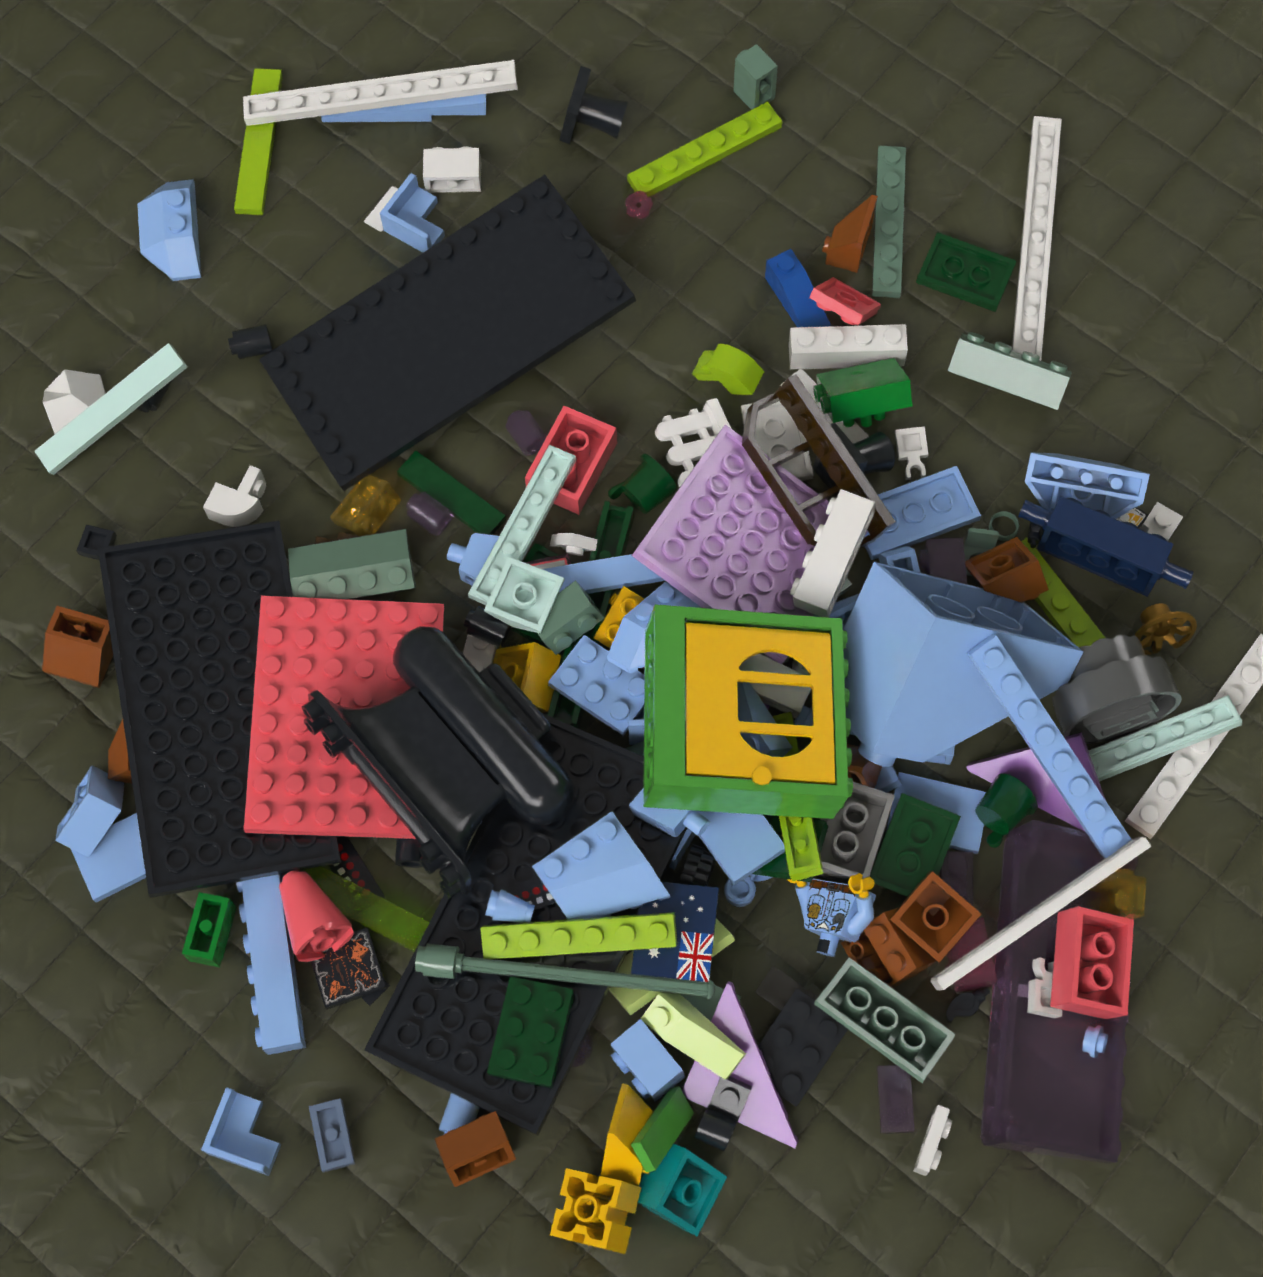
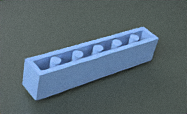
[236,874,306,1055]

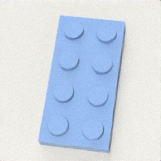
[865,466,981,560]

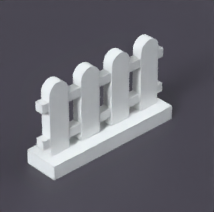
[655,398,731,487]

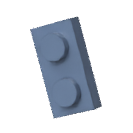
[309,1098,355,1172]

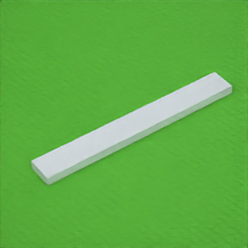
[930,837,1151,990]

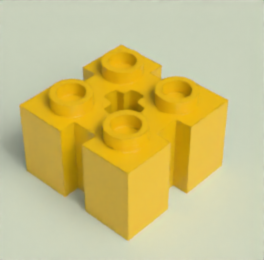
[550,1168,641,1254]

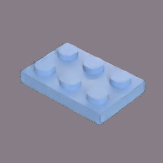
[548,635,644,736]

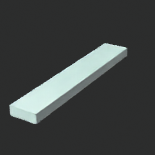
[35,343,187,475]
[468,445,577,605]
[1088,695,1242,782]

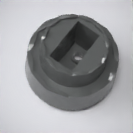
[1052,635,1182,744]

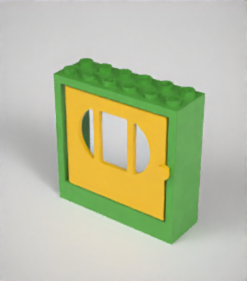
[643,604,853,819]

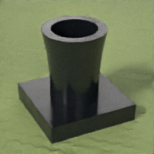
[559,66,628,144]
[813,423,895,497]

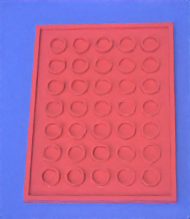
[244,596,444,839]

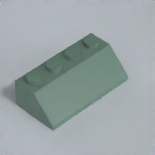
[288,529,416,599]
[814,957,956,1083]

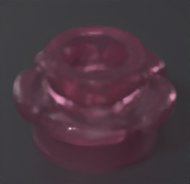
[625,191,652,219]

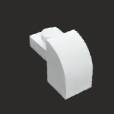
[203,466,266,527]

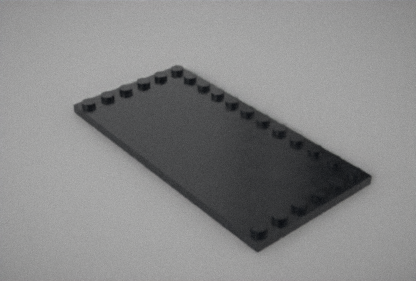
[259,174,636,491]
[98,520,341,898]
[364,713,687,1135]

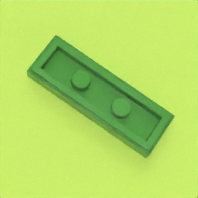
[631,1086,694,1172]

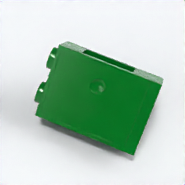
[813,358,913,428]

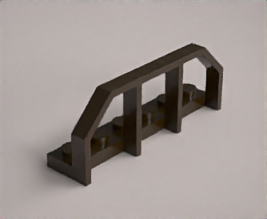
[742,374,896,549]

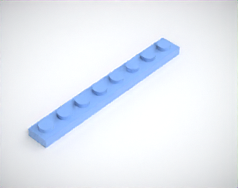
[967,634,1132,858]

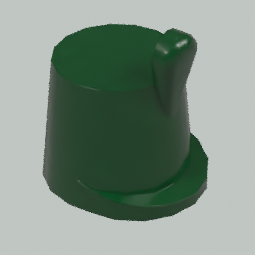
[608,453,678,514]
[975,773,1038,848]

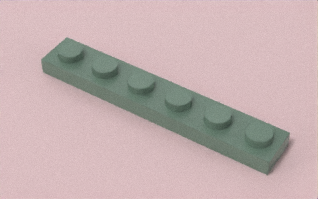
[872,146,906,298]

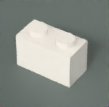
[423,146,481,193]

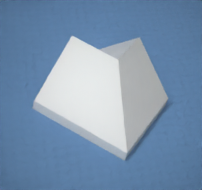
[43,370,106,434]

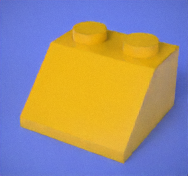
[493,642,561,713]
[601,1083,654,1186]

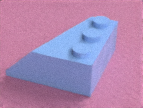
[532,811,671,920]

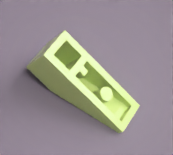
[641,992,746,1080]

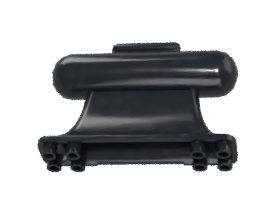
[302,626,575,899]

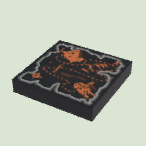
[311,928,387,1010]

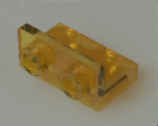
[330,475,401,536]
[1089,869,1146,919]

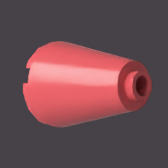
[279,870,354,962]

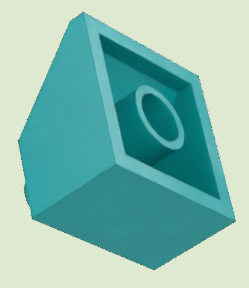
[638,1144,727,1237]

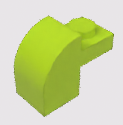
[692,344,764,395]

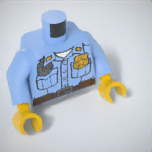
[787,873,876,957]

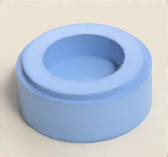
[724,876,756,907]

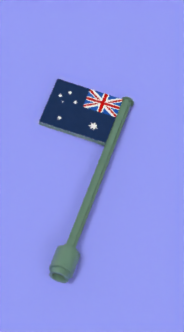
[415,882,719,1000]

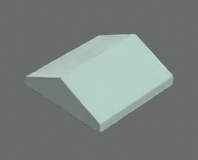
[484,556,564,634]

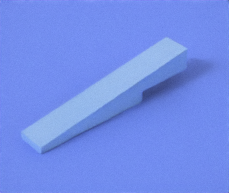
[321,94,486,122]

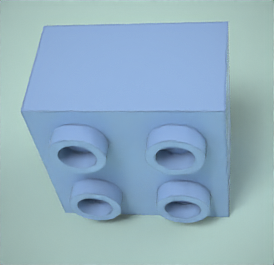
[610,1019,685,1102]

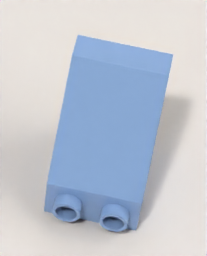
[843,562,1083,767]

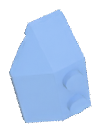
[137,179,201,281]
[1025,452,1150,519]
[607,582,701,673]

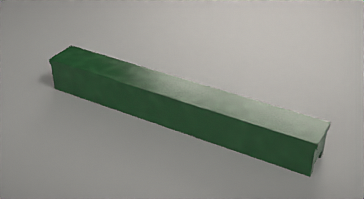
[548,501,634,729]

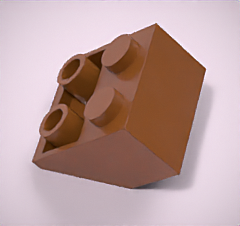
[42,606,113,688]
[841,908,937,989]
[435,1111,516,1187]

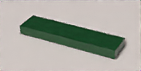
[397,450,506,535]

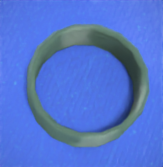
[989,511,1019,541]

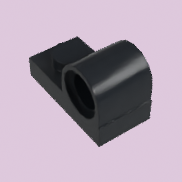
[694,1076,752,1151]

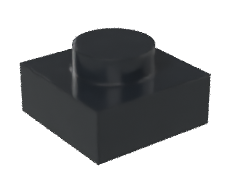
[76,524,117,560]

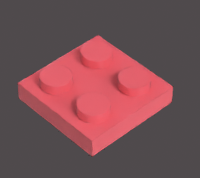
[809,277,881,325]

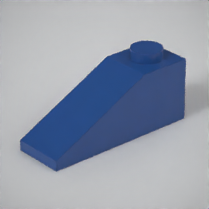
[765,249,831,327]

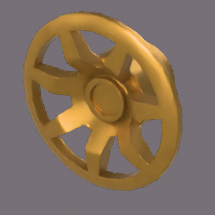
[1134,603,1197,655]

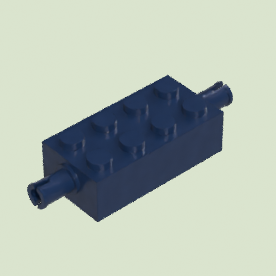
[1018,496,1194,597]

